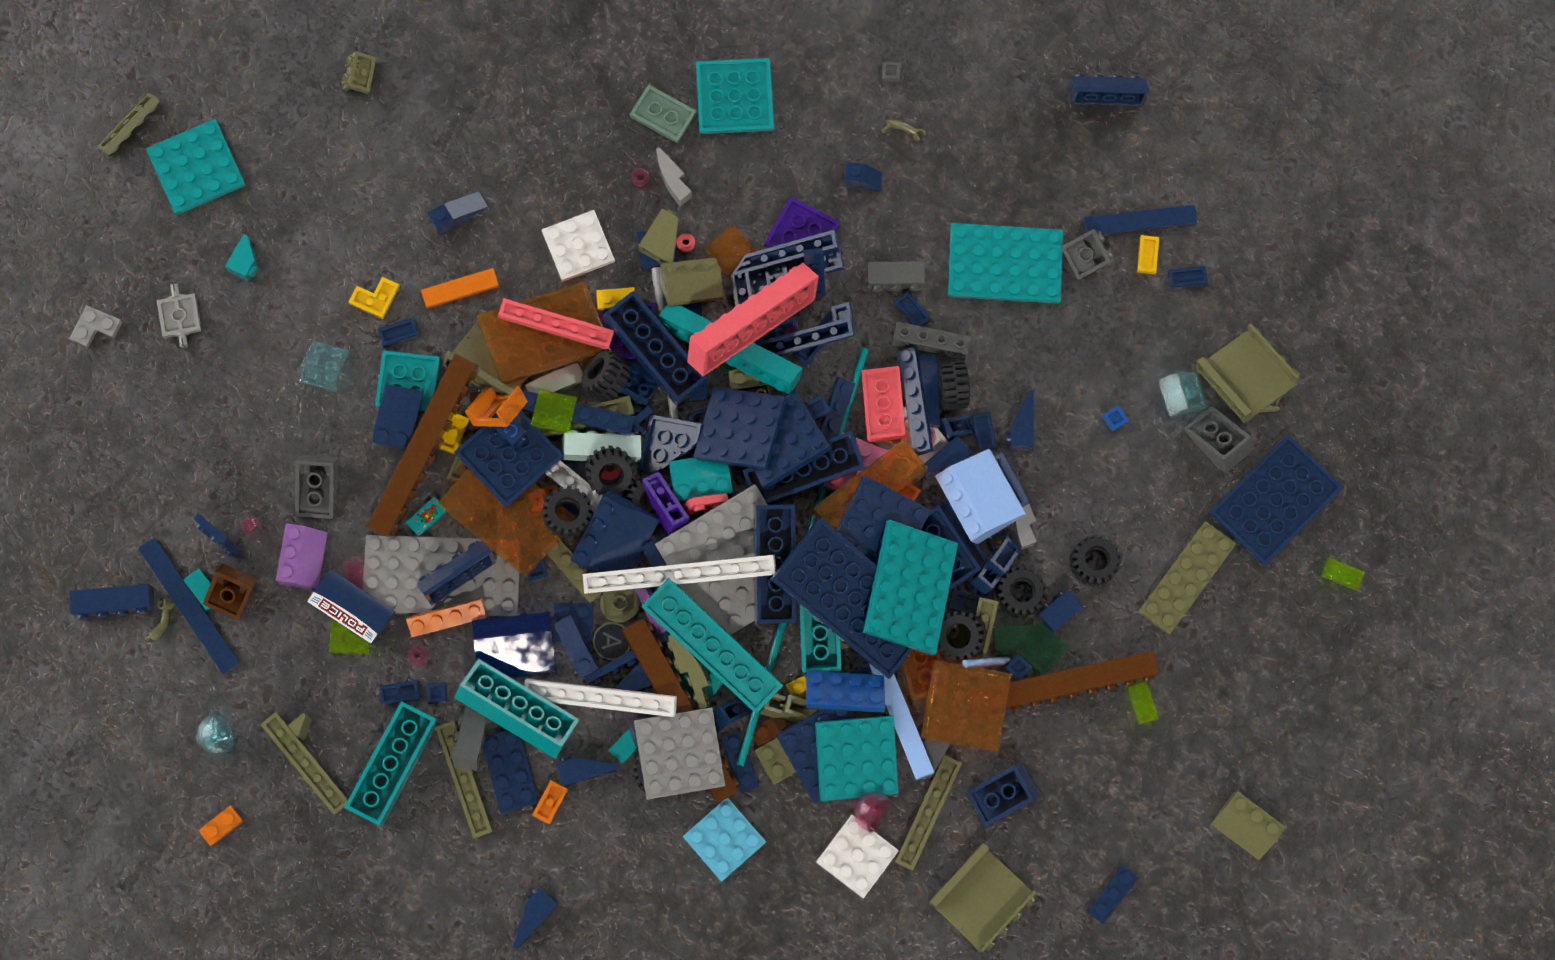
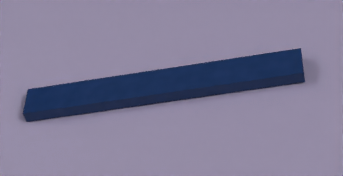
[138,538,240,675]

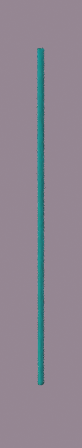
[736,348,869,767]

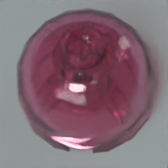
[852,792,889,833]

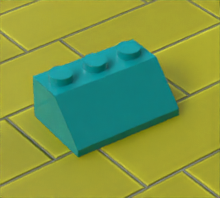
[669,458,733,501]

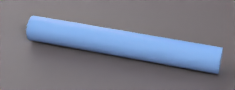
[962,656,1010,668]

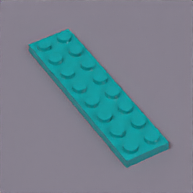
[641,577,783,714]

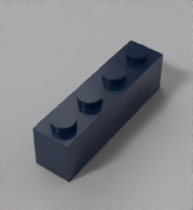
[69,584,154,620]

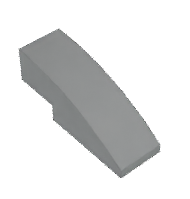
[656,147,692,207]
[525,363,583,397]
[1013,504,1037,550]

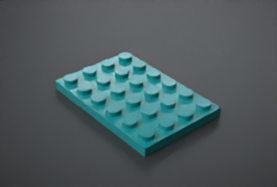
[947,223,1063,304]
[863,520,958,655]

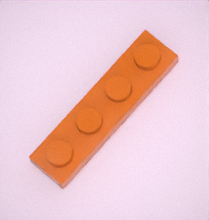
[406,598,487,637]

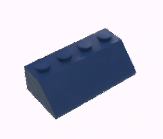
[1070,74,1150,106]

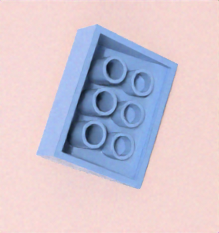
[935,449,1026,544]

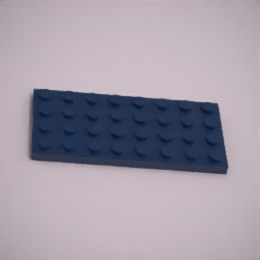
[770,518,913,679]

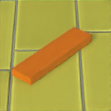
[421,268,499,309]

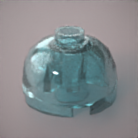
[196,713,234,754]

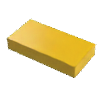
[1137,235,1160,275]

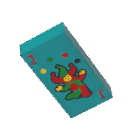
[406,497,448,537]

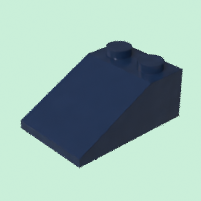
[372,384,424,449]
[967,763,1041,827]

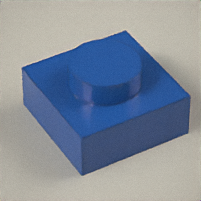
[1102,405,1129,432]

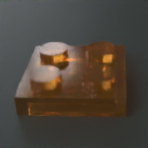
[704,225,756,277]

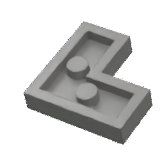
[69,305,122,348]

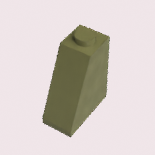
[639,208,679,264]

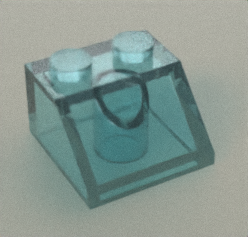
[1159,372,1208,416]

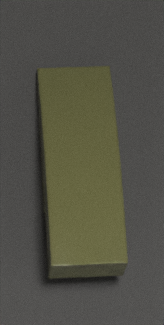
[760,694,820,723]

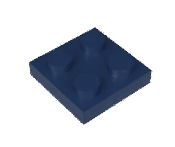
[554,603,593,643]

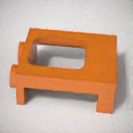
[465,386,528,427]

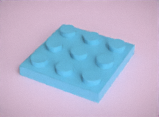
[683,798,766,882]

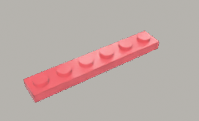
[498,298,614,350]

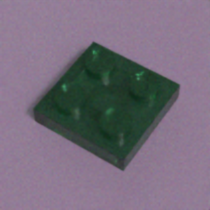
[1014,621,1069,675]

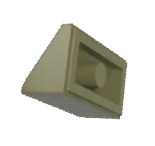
[289,713,312,741]

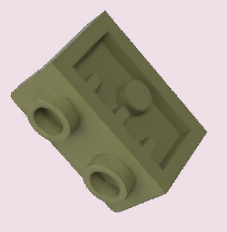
[342,51,376,94]

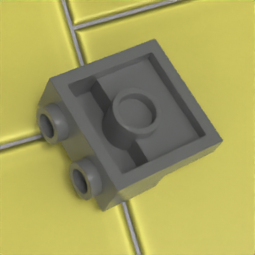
[1061,229,1114,280]

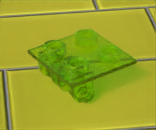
[531,389,577,434]

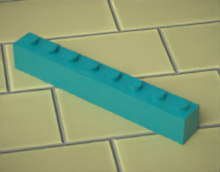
[658,304,802,395]

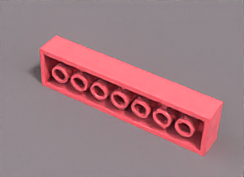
[687,263,819,376]

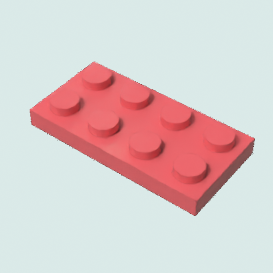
[861,366,906,442]

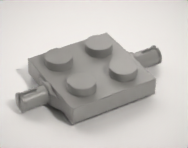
[157,284,202,348]

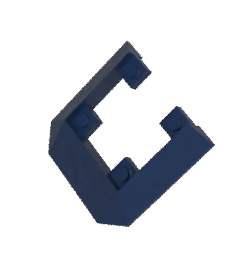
[731,230,857,356]

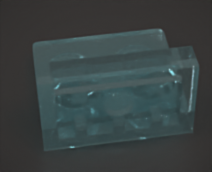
[300,341,349,392]

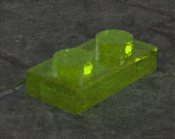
[1321,558,1365,591]
[1127,682,1159,725]

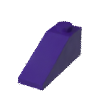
[642,471,689,535]

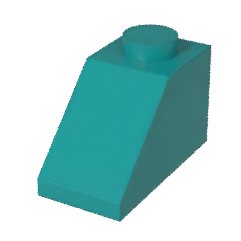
[225,234,258,282]

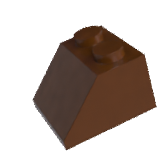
[203,563,258,620]

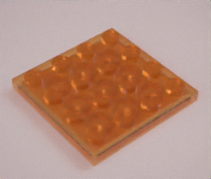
[921,660,1011,752]

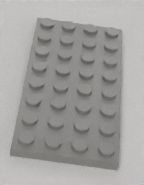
[363,535,521,618]

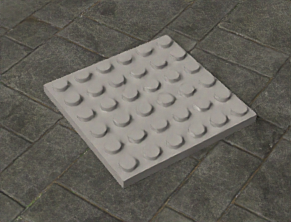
[655,484,767,635]

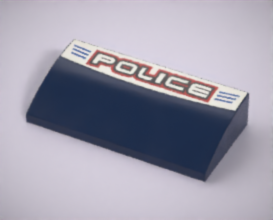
[307,569,396,644]

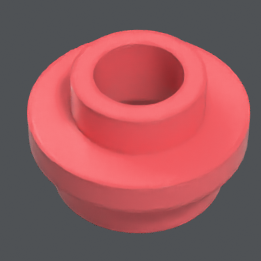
[676,234,695,252]

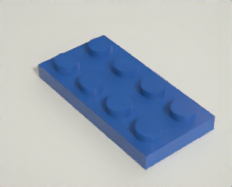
[806,670,885,713]

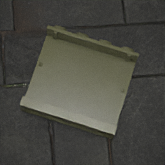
[443,309,546,395]
[1196,323,1300,423]
[929,843,1036,952]

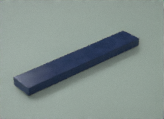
[1084,205,1197,235]

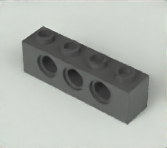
[892,322,971,360]

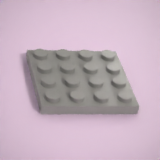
[634,708,725,800]

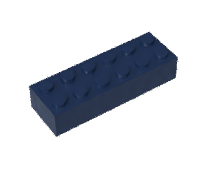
[603,291,707,406]
[743,431,867,505]
[753,504,796,624]

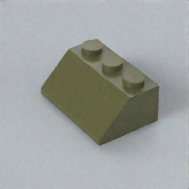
[659,257,724,306]
[1211,791,1286,860]

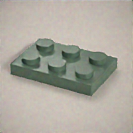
[630,84,697,144]

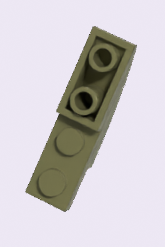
[667,635,712,709]

